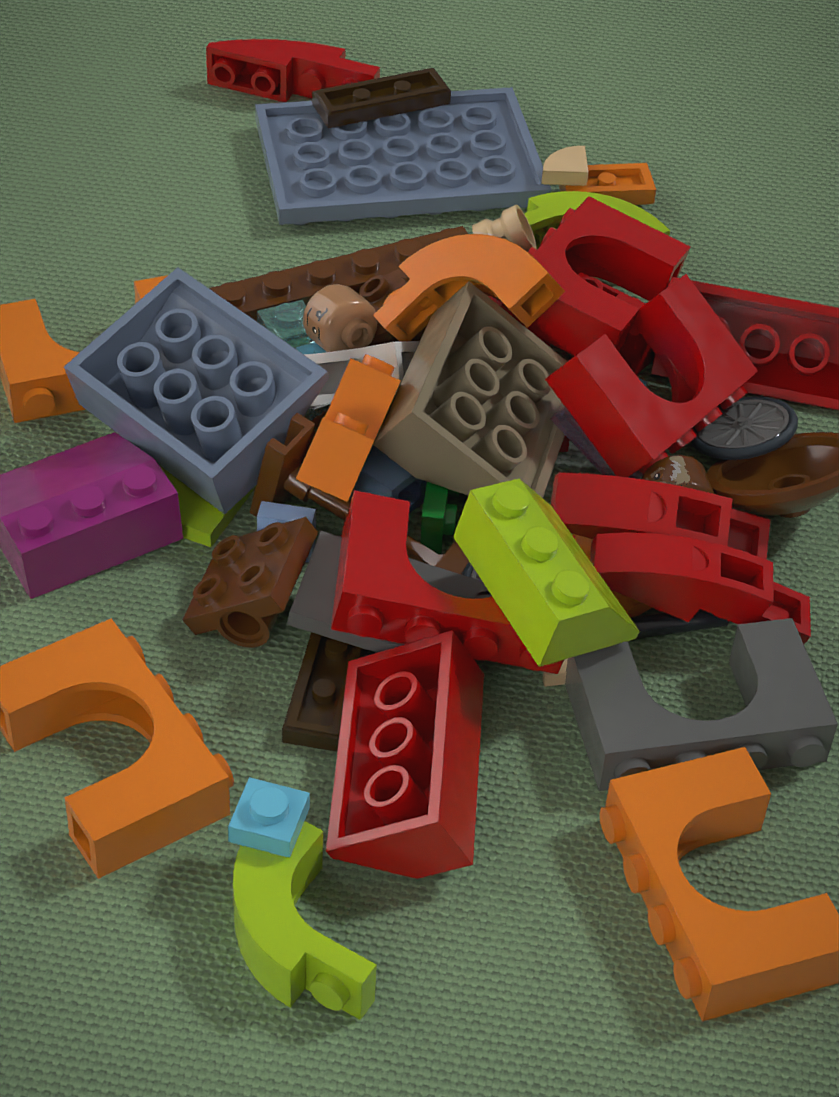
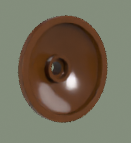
[706,432,839,518]

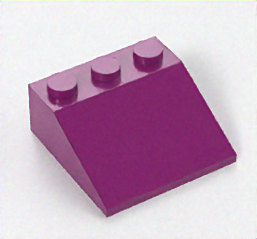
[0,432,183,599]

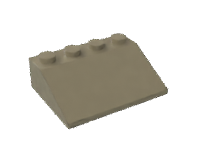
[373,281,571,498]

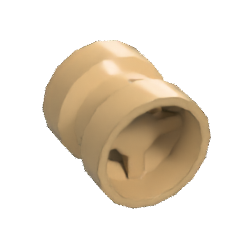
[472,204,536,252]

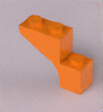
[296,354,401,502]

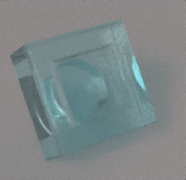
[257,300,314,349]

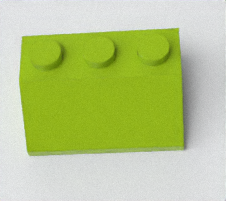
[453,478,639,667]

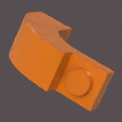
[373,234,565,342]

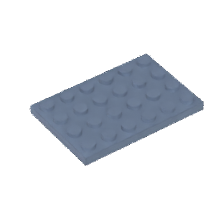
[255,87,552,225]

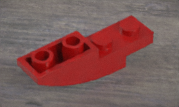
[206,39,380,102]
[551,472,771,560]
[590,532,811,644]

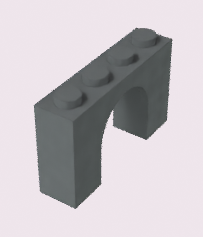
[565,618,838,791]

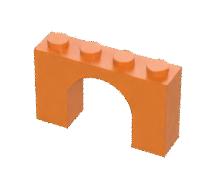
[0,275,168,423]
[0,618,234,879]
[600,747,839,1022]

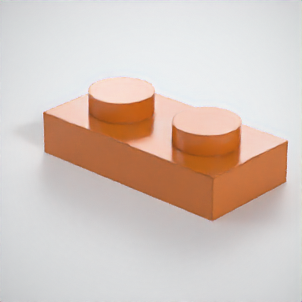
[559,163,656,205]

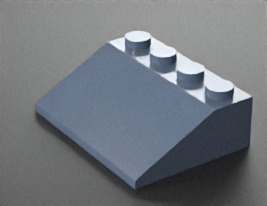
[64,267,329,515]

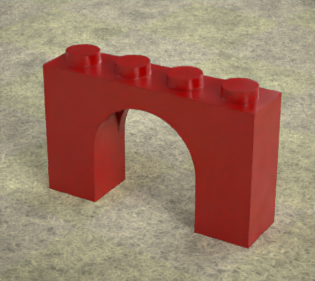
[501,196,691,356]
[545,274,758,477]
[331,490,575,674]

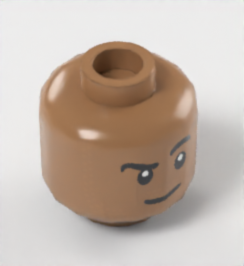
[303,284,378,352]

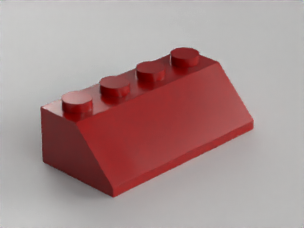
[651,276,839,411]
[326,630,484,879]

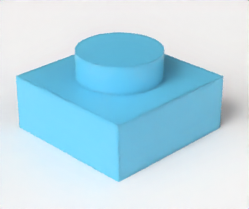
[228,777,310,858]

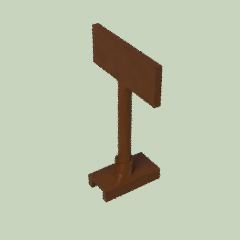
[249,413,469,575]

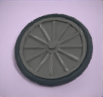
[691,397,798,460]

